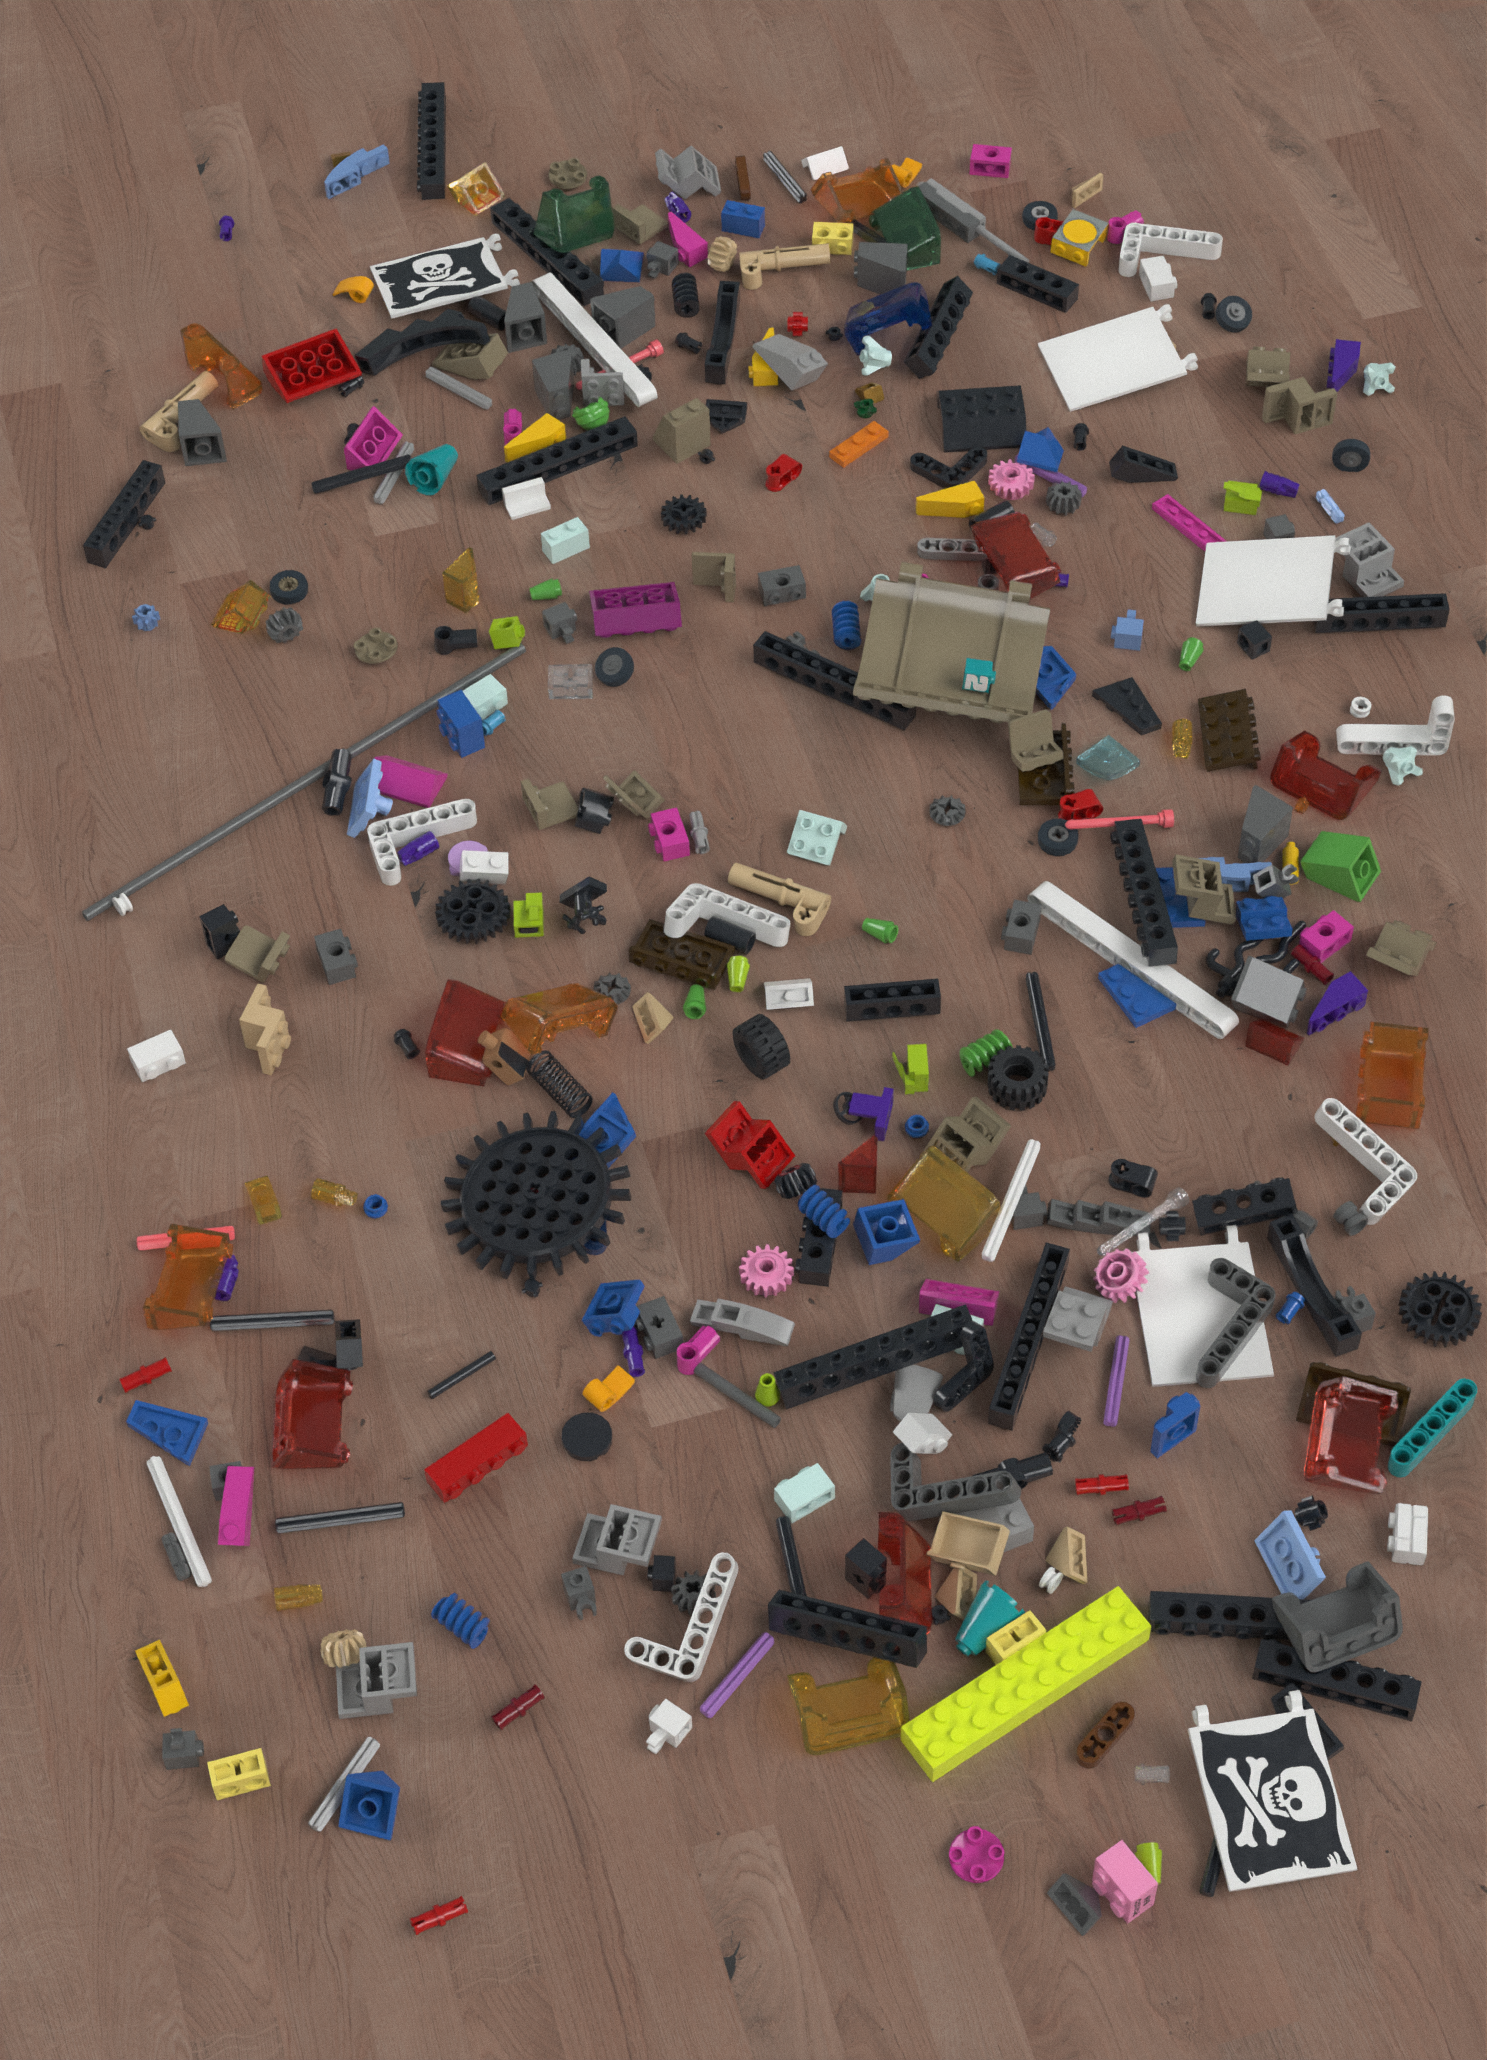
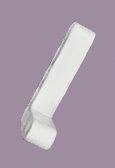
[1119,223,1223,277]
[1336,696,1455,755]
[367,799,477,886]
[664,883,791,947]
[1315,1098,1417,1225]
[624,1552,738,1682]

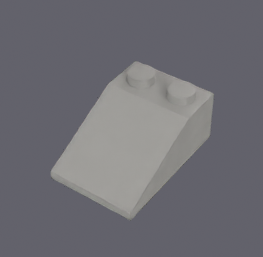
[752,334,828,390]
[956,1485,1034,1552]

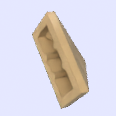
[1072,173,1103,208]
[632,993,674,1044]
[1045,1527,1087,1584]
[934,1568,977,1620]

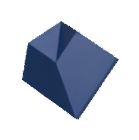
[600,249,644,282]
[1017,427,1064,473]
[338,1771,400,1840]

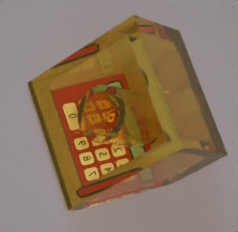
[447,162,506,216]
[442,547,480,613]
[211,580,270,634]

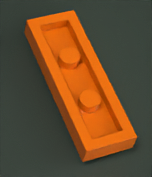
[829,421,889,468]

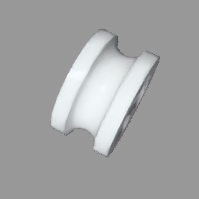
[1350,697,1371,718]
[112,893,133,916]
[1039,1567,1063,1594]

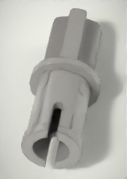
[689,811,710,854]

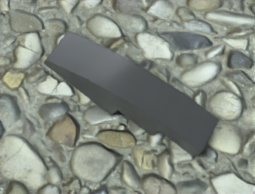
[1047,1199,1151,1236]

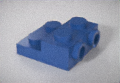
[1236,896,1292,941]
[582,1279,645,1337]
[1150,1392,1201,1459]

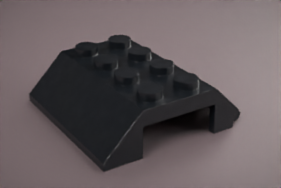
[936,385,1027,453]

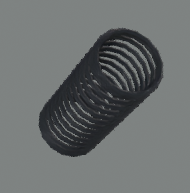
[526,1050,593,1118]

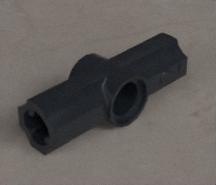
[322,749,352,816]
[972,1452,1053,1494]

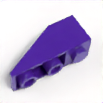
[1326,339,1361,392]
[1307,971,1368,1035]

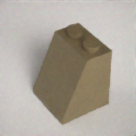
[653,398,711,464]

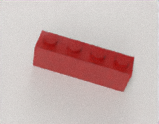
[424,1413,528,1503]

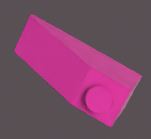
[668,212,708,268]
[218,1466,254,1546]

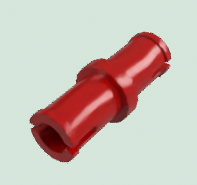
[119,1357,172,1393]
[1075,1474,1129,1495]
[409,1896,468,1935]

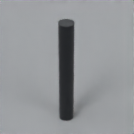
[427,1351,496,1399]

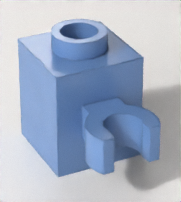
[1111,610,1144,651]

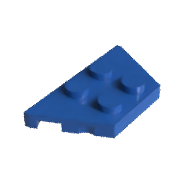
[1035,646,1076,710]
[568,1092,637,1169]

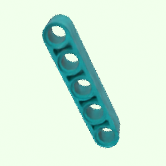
[1388,1378,1477,1478]

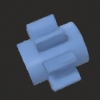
[132,604,160,631]

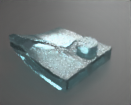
[1076,735,1140,780]

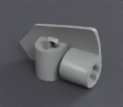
[890,1365,943,1422]

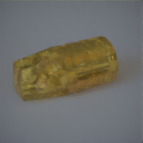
[1172,719,1192,759]
[311,1178,358,1207]
[274,1584,323,1611]

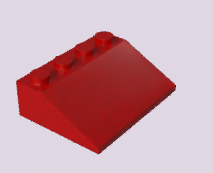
[262,328,362,403]

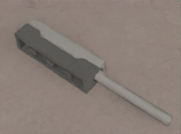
[914,178,1029,263]

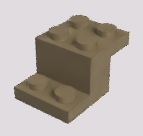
[1245,346,1291,387]
[1262,377,1338,434]
[1172,854,1236,925]
[1366,920,1437,976]
[920,1097,1011,1185]

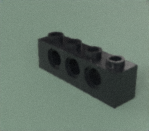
[997,255,1079,313]
[844,978,941,1022]
[1192,1177,1298,1236]
[795,1188,843,1287]

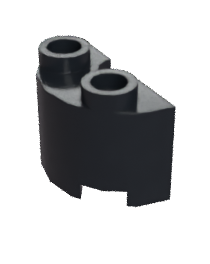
[575,788,614,834]

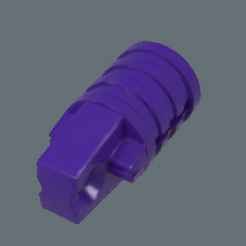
[664,191,692,223]
[1259,471,1299,498]
[397,831,440,866]
[209,1255,239,1301]

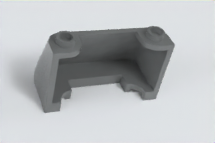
[1272,1561,1403,1672]

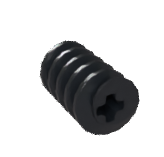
[672,272,700,318]

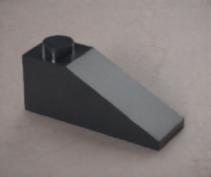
[1109,445,1178,483]

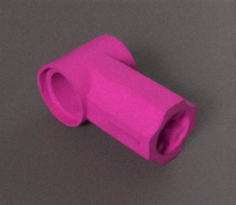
[1107,210,1144,244]
[503,409,522,445]
[677,1326,720,1375]

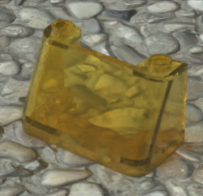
[887,1146,1000,1262]
[787,1657,910,1755]

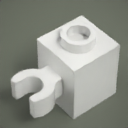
[646,1698,692,1754]

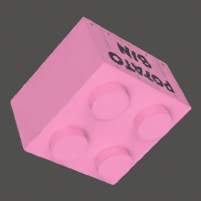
[1092,1840,1158,1924]

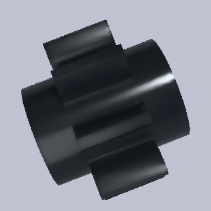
[1159,1211,1186,1242]
[1295,1496,1328,1531]

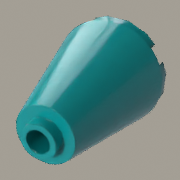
[405,444,458,495]
[955,1580,1025,1657]

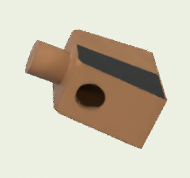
[478,1028,534,1086]

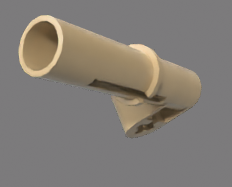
[739,243,830,290]
[140,371,218,452]
[728,863,831,936]

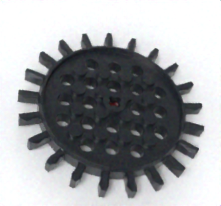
[441,1111,632,1281]

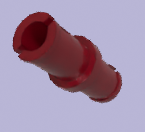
[1291,944,1334,985]
[1112,1496,1167,1526]
[491,1684,545,1730]

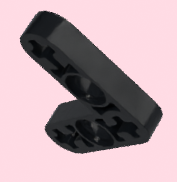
[910,447,987,489]
[933,1321,994,1412]

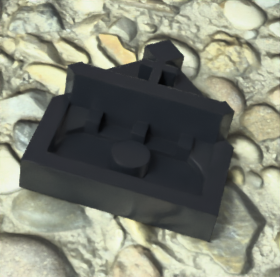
[706,399,748,434]

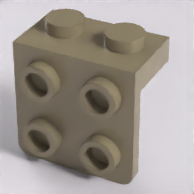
[1008,710,1064,772]
[603,770,665,819]
[225,925,290,983]

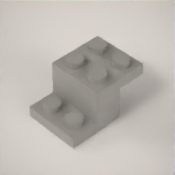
[655,146,721,200]
[1335,523,1404,597]
[1043,1286,1113,1352]
[572,1504,662,1575]
[336,1642,417,1719]

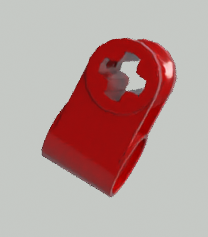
[1034,217,1064,245]
[765,454,803,492]
[1058,789,1103,820]

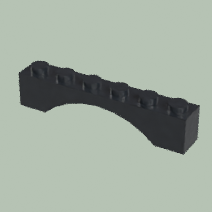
[705,281,741,384]
[1267,1214,1362,1357]

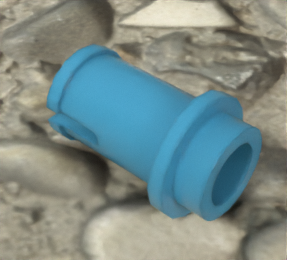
[974,254,1001,275]
[482,710,506,736]

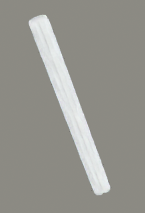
[982,1139,1041,1262]
[147,1456,212,1587]

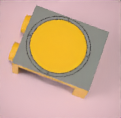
[1050,209,1109,267]

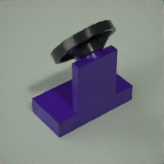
[833,1087,894,1141]

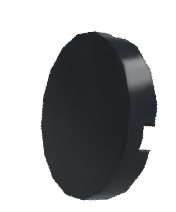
[561,1412,613,1461]

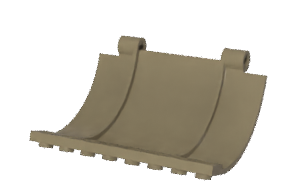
[853,562,1050,723]

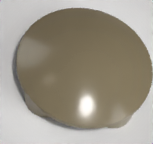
[548,158,587,189]
[354,628,398,664]

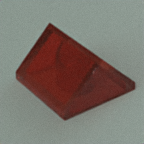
[1245,1019,1305,1066]
[838,1135,878,1194]

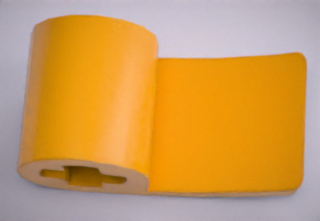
[887,158,922,188]
[332,276,374,303]
[582,1365,635,1412]

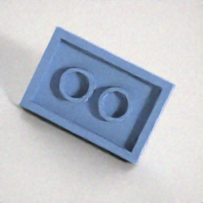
[347,759,393,838]
[1254,1510,1326,1599]

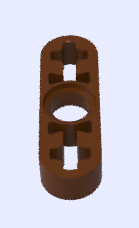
[735,155,751,200]
[1076,1702,1135,1769]

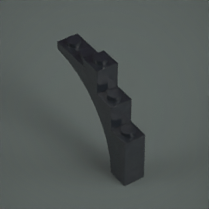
[355,309,490,376]

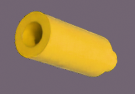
[1282,842,1299,885]

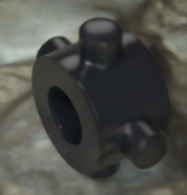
[826,327,843,341]
[698,449,715,464]
[138,515,157,530]
[522,1278,543,1298]
[928,1604,951,1625]

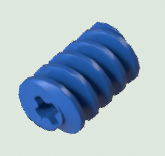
[832,601,861,650]
[797,1185,850,1238]
[431,1593,490,1649]

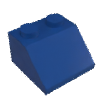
[853,1199,920,1265]

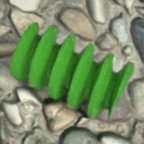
[959,1029,1013,1077]

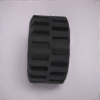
[732,1014,791,1080]
[987,1045,1049,1111]

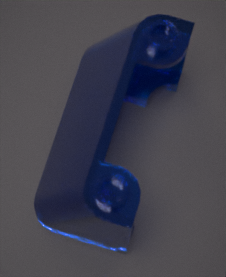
[844,282,932,356]

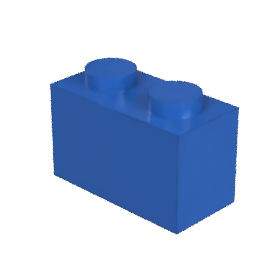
[721,200,765,238]

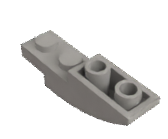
[690,1299,795,1347]

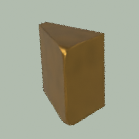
[331,151,351,168]
[855,382,884,404]

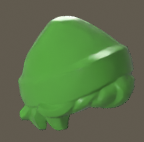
[572,397,610,431]

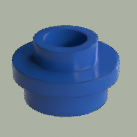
[905,1115,929,1138]
[363,1194,388,1218]

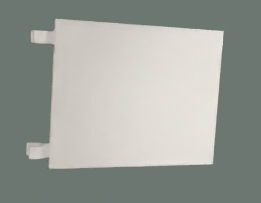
[1038,304,1198,412]
[1196,535,1351,627]
[1131,1225,1274,1387]

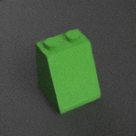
[1300,831,1381,902]

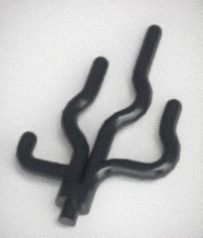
[1206,920,1306,998]

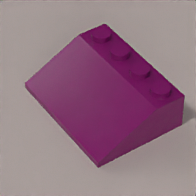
[589,582,682,638]

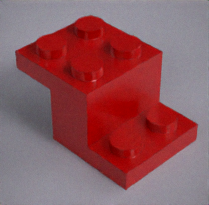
[704,1101,795,1189]

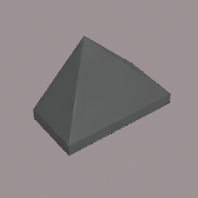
[1047,1873,1102,1936]

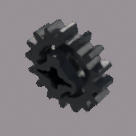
[661,494,707,534]

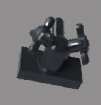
[559,876,607,934]

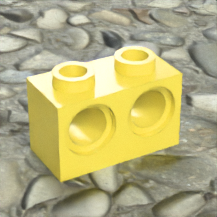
[812,222,853,255]
[986,1610,1046,1665]
[207,1748,271,1800]

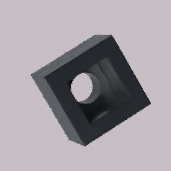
[647,1555,676,1592]

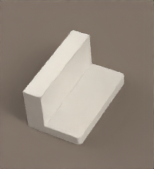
[801,146,849,180]
[502,477,551,520]
[764,978,814,1010]

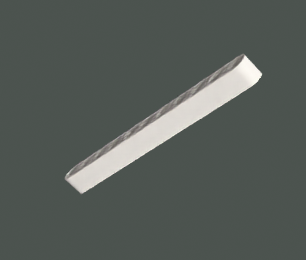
[532,272,657,407]
[1027,881,1239,1039]

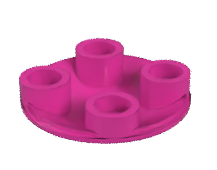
[949,1826,1004,1883]

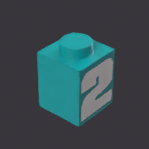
[962,658,996,693]

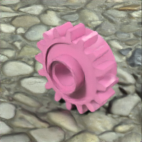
[988,459,1035,500]
[739,1244,794,1297]
[1093,1248,1149,1303]

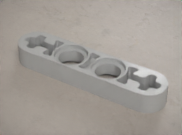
[917,538,1001,561]

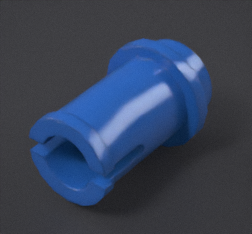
[1276,1292,1305,1325]

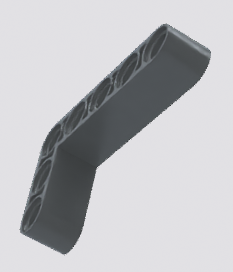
[1196,1258,1276,1388]
[890,1443,1022,1521]

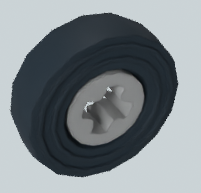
[1022,201,1058,231]

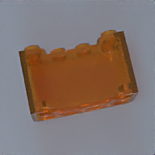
[1356,1021,1429,1129]

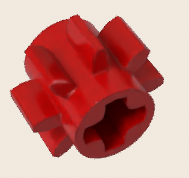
[787,312,808,336]

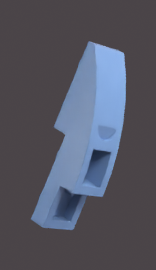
[324,144,390,199]
[1199,857,1272,892]

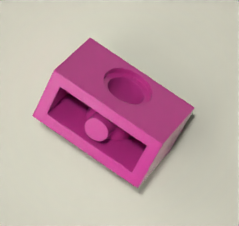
[970,144,1012,178]
[648,807,690,862]
[1299,910,1354,963]

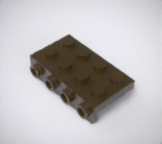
[1198,689,1261,772]
[1017,723,1075,805]
[628,919,735,990]
[1296,1362,1411,1447]

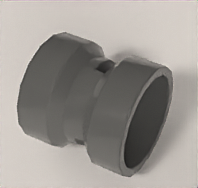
[1333,1201,1368,1236]

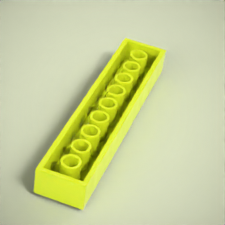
[901,1586,1151,1782]

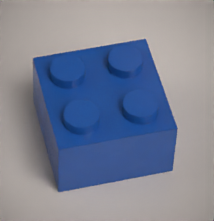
[436,690,485,758]

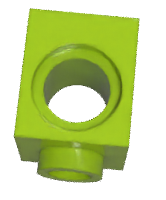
[489,616,525,649]

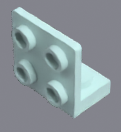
[787,810,847,866]

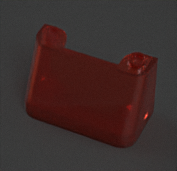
[971,512,1061,599]
[1270,730,1382,820]
[425,979,510,1087]
[271,1359,353,1470]
[1304,1376,1398,1495]
[878,1512,932,1634]

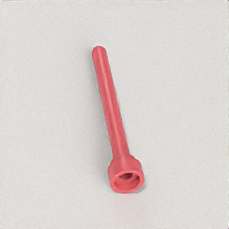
[575,339,664,390]
[1065,809,1174,829]

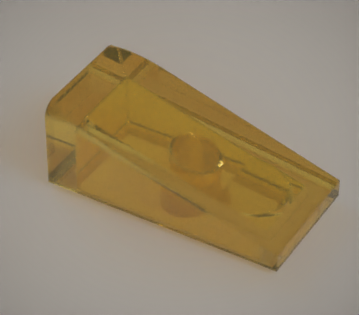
[244,1176,282,1225]

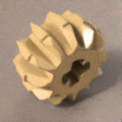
[708,236,737,272]
[320,1629,366,1668]

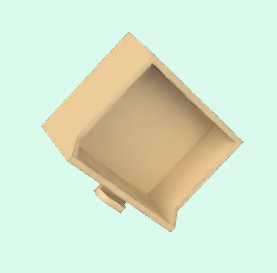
[927,1511,1010,1576]

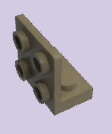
[612,204,668,244]
[691,552,736,602]
[520,778,578,830]

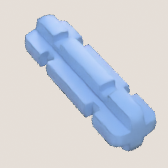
[1316,489,1345,524]

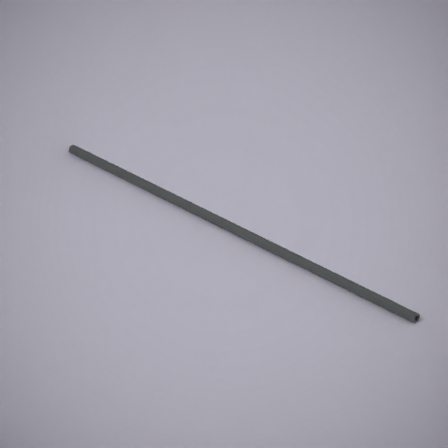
[82,643,526,921]

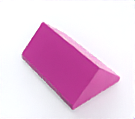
[344,406,403,471]
[374,755,448,808]
[919,1279,1000,1326]

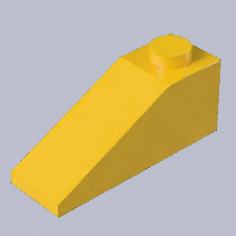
[748,327,778,386]
[504,413,566,463]
[916,480,985,518]
[135,1640,189,1717]

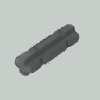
[161,1532,191,1581]

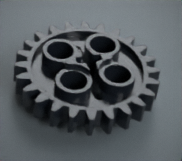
[435,879,511,944]
[1398,1271,1482,1348]

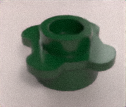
[854,399,877,419]

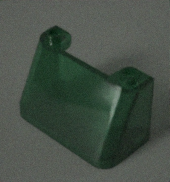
[534,175,615,252]
[869,186,941,271]

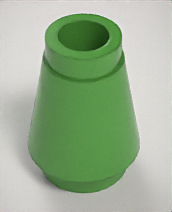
[530,578,562,600]
[1179,637,1204,671]
[862,918,898,943]
[683,985,706,1019]

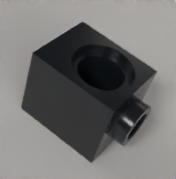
[1237,620,1272,660]

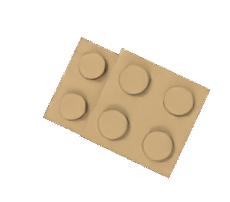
[239,984,291,1075]

